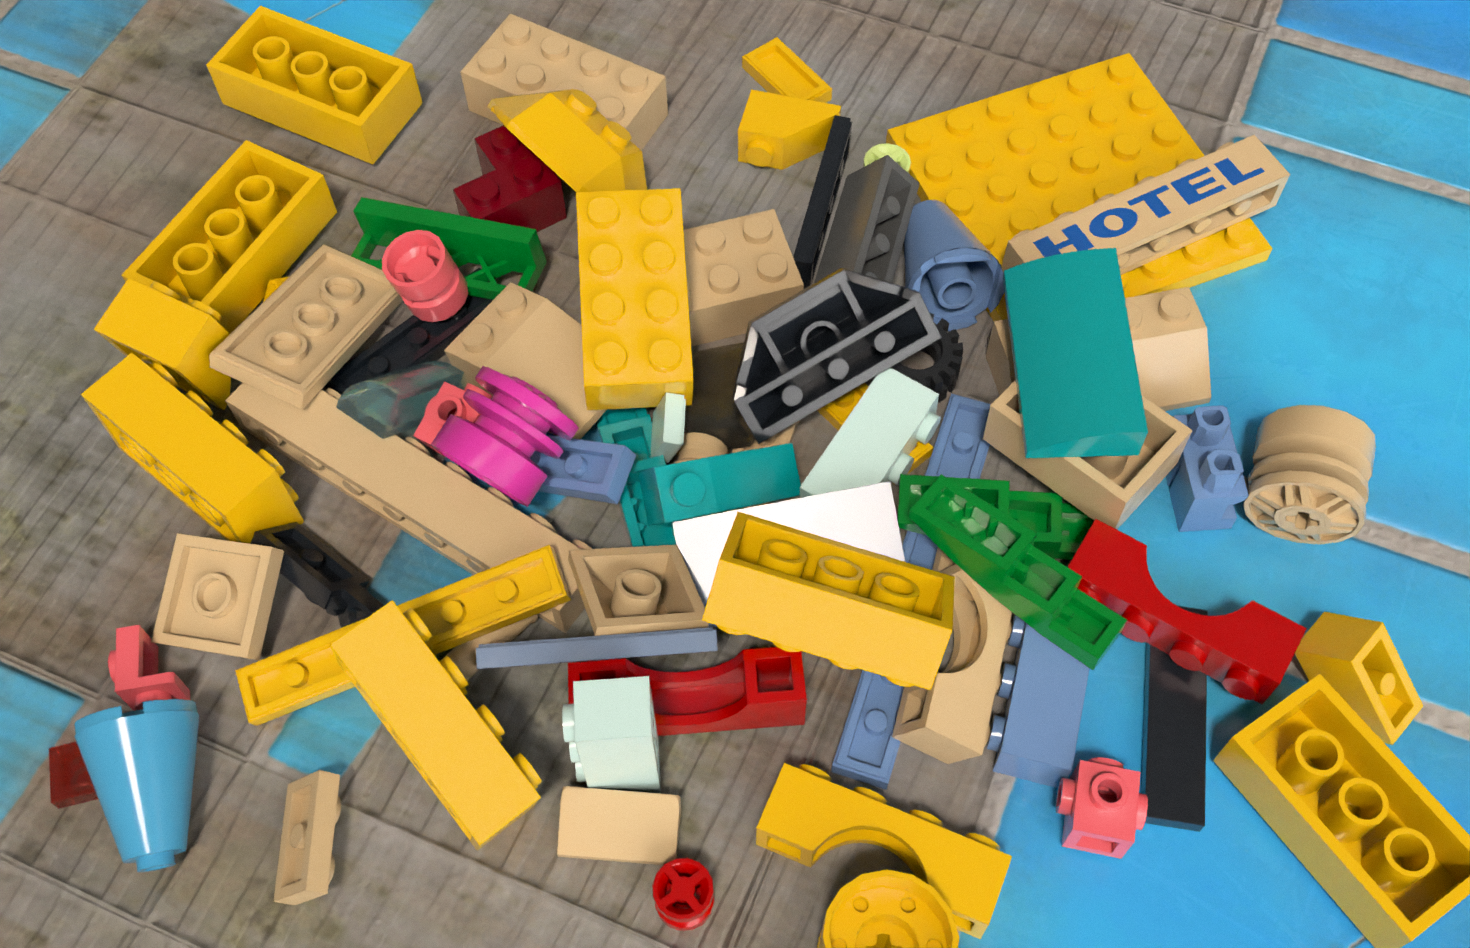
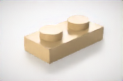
[273,770,341,905]

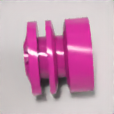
[431,366,579,507]

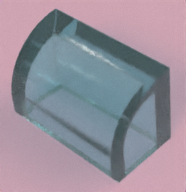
[336,361,464,439]

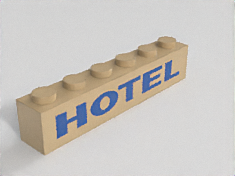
[1002,135,1290,275]

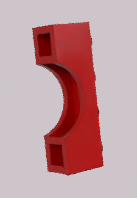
[1068,519,1307,704]
[568,647,807,736]

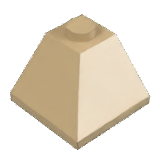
[568,545,709,636]

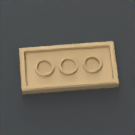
[209,244,403,410]

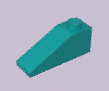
[638,443,801,526]

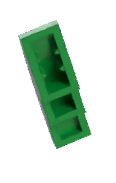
[898,474,1094,560]
[908,474,1127,670]

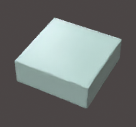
[650,392,686,463]

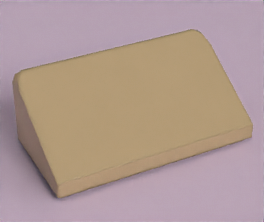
[557,786,682,865]

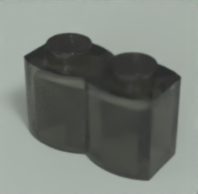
[684,342,755,450]

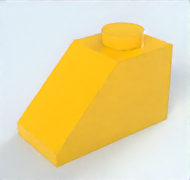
[738,89,841,170]
[1295,612,1423,745]

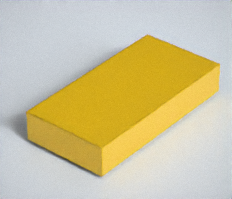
[742,37,832,103]

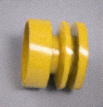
[817,869,959,948]

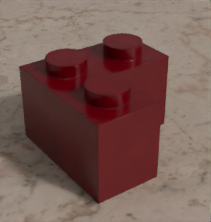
[453,125,567,232]

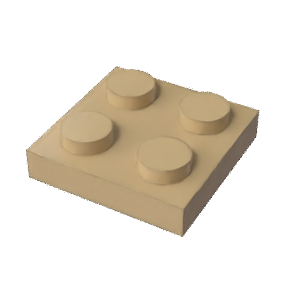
[151,533,284,661]

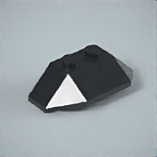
[732,268,942,444]

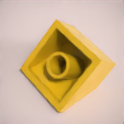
[94,278,231,410]

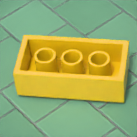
[206,6,423,165]
[121,140,337,334]
[576,188,693,410]
[81,353,304,544]
[702,511,955,690]
[330,600,542,851]
[1213,674,1470,948]

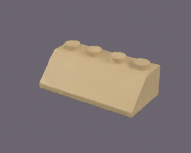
[986,287,1212,411]

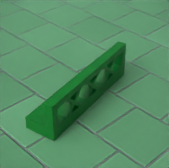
[351,197,547,300]

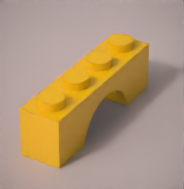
[756,763,1012,939]

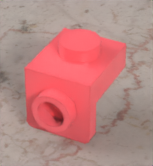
[108,625,190,711]

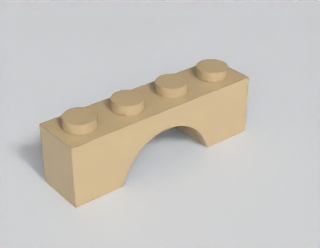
[892,547,1012,764]

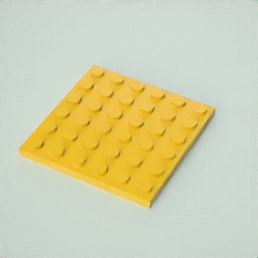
[886,53,1273,322]

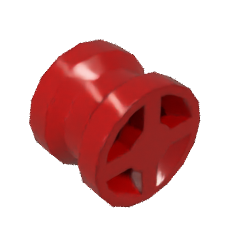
[652,858,714,931]

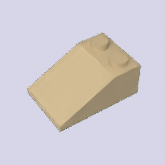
[444,282,607,439]

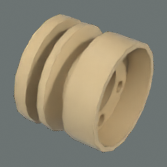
[1243,405,1376,545]

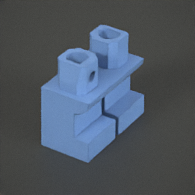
[1166,405,1249,532]

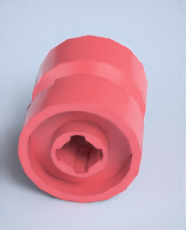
[382,230,468,322]

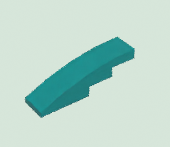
[596,408,679,547]

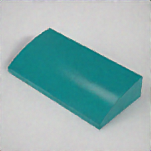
[1003,248,1148,458]

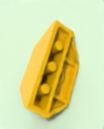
[487,89,647,192]

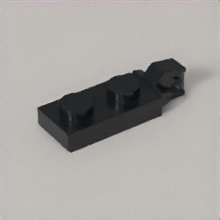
[250,522,384,627]

